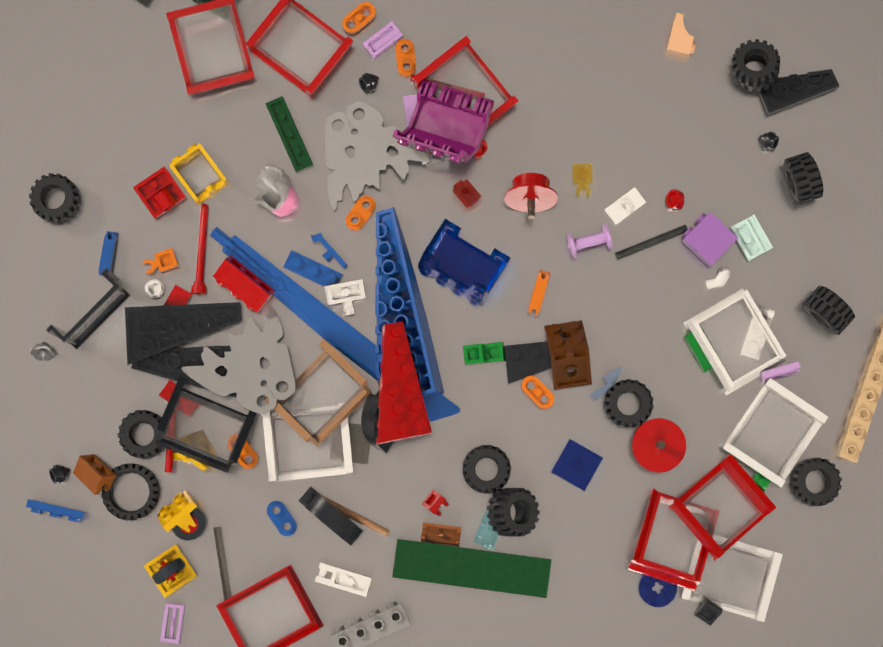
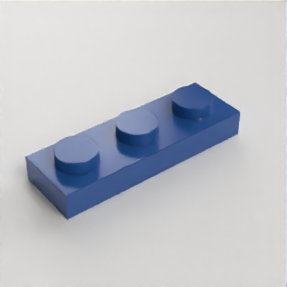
[283,250,343,287]
[26,499,87,523]

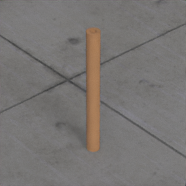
[322,495,390,537]

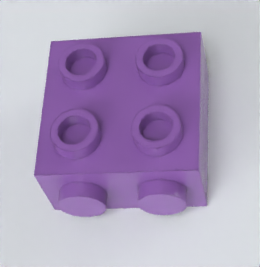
[682,212,738,268]

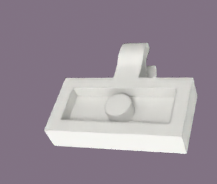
[324,279,366,316]

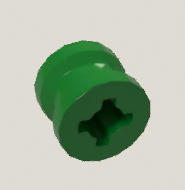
[752,472,770,492]

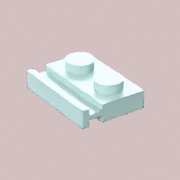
[729,214,773,261]

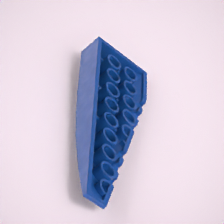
[375,207,444,399]

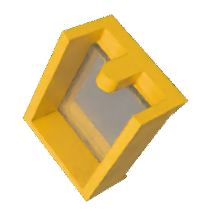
[169,143,229,206]

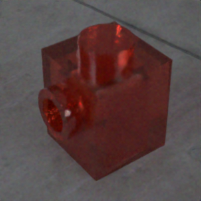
[452,179,482,211]

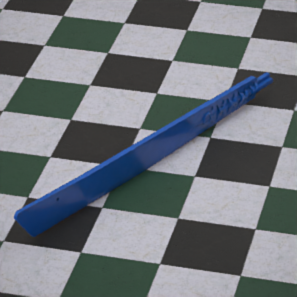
[210,227,460,422]

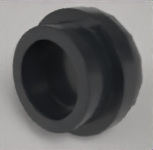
[359,73,379,92]
[759,132,779,151]
[49,465,70,484]

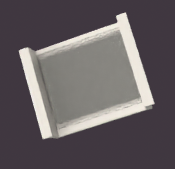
[684,289,786,396]
[723,378,828,487]
[262,403,353,482]
[681,534,783,622]

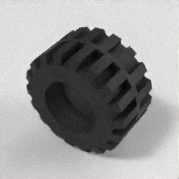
[732,39,780,92]
[783,152,824,204]
[29,173,80,224]
[803,286,855,335]
[604,379,654,428]
[117,410,168,459]
[463,445,511,494]
[790,457,842,506]
[487,488,540,537]

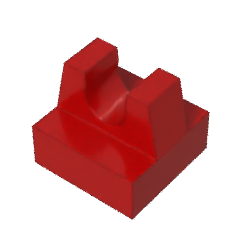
[421,489,449,516]

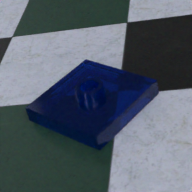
[551,439,603,491]

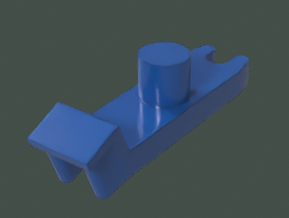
[99,231,118,276]
[311,233,348,269]

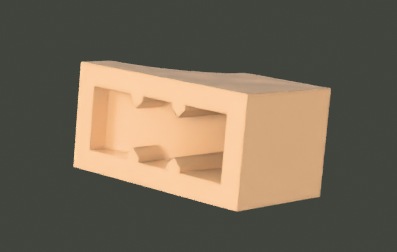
[666,13,696,58]

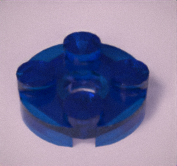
[638,575,677,607]

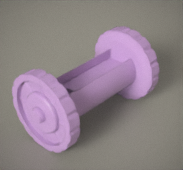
[567,224,613,258]

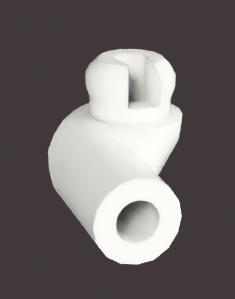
[705,266,730,290]

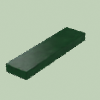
[265,96,313,173]

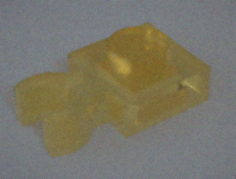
[572,163,592,197]

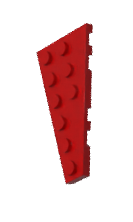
[376,322,432,445]

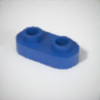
[267,501,297,536]

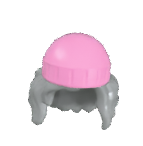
[252,165,299,217]

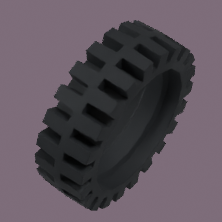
[101,463,160,521]

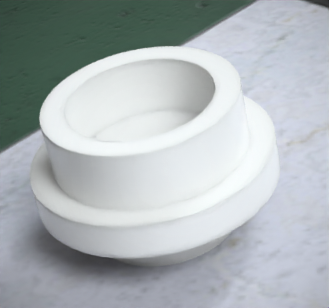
[145,279,164,298]

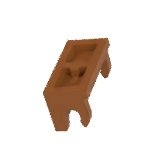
[73,454,117,495]
[421,522,462,547]

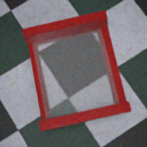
[166,0,255,95]
[245,0,354,97]
[413,36,519,125]
[668,454,777,561]
[628,488,720,591]
[216,565,324,647]

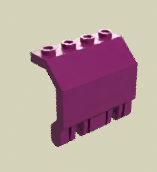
[392,79,494,163]

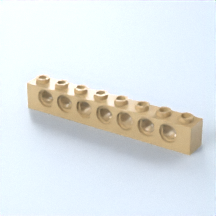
[835,317,883,464]

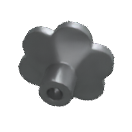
[30,342,55,361]

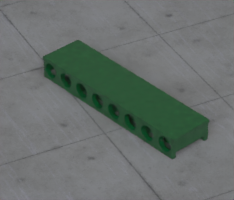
[392,539,552,598]

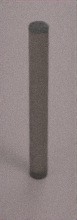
[213,527,231,601]

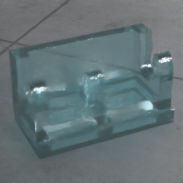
[473,510,499,550]

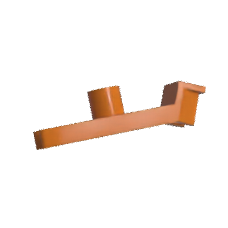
[528,270,551,316]

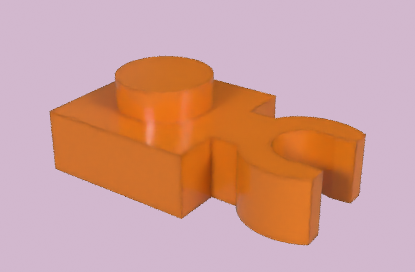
[142,248,179,274]

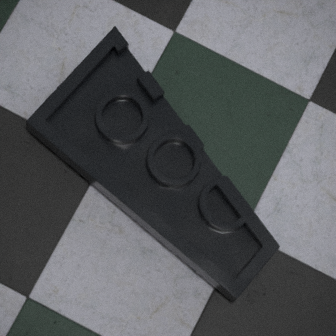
[758,69,839,115]
[504,341,551,384]

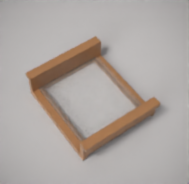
[264,339,372,447]

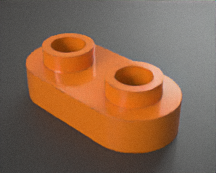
[342,2,376,34]
[395,39,416,77]
[346,196,376,231]
[521,376,554,409]
[227,434,259,469]

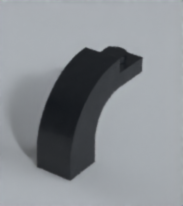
[361,390,394,453]
[299,486,363,546]

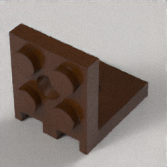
[544,320,592,390]

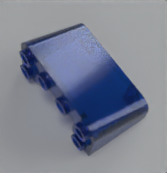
[418,219,511,306]

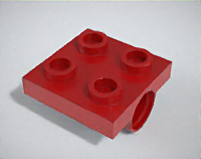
[133,166,186,219]

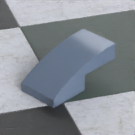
[590,367,622,401]

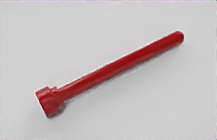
[191,203,209,295]

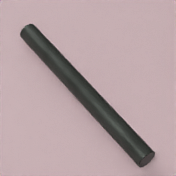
[615,225,688,260]

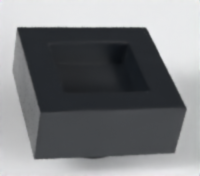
[695,598,723,626]

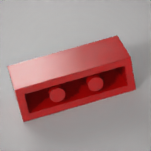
[212,256,276,312]

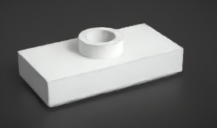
[604,187,646,226]

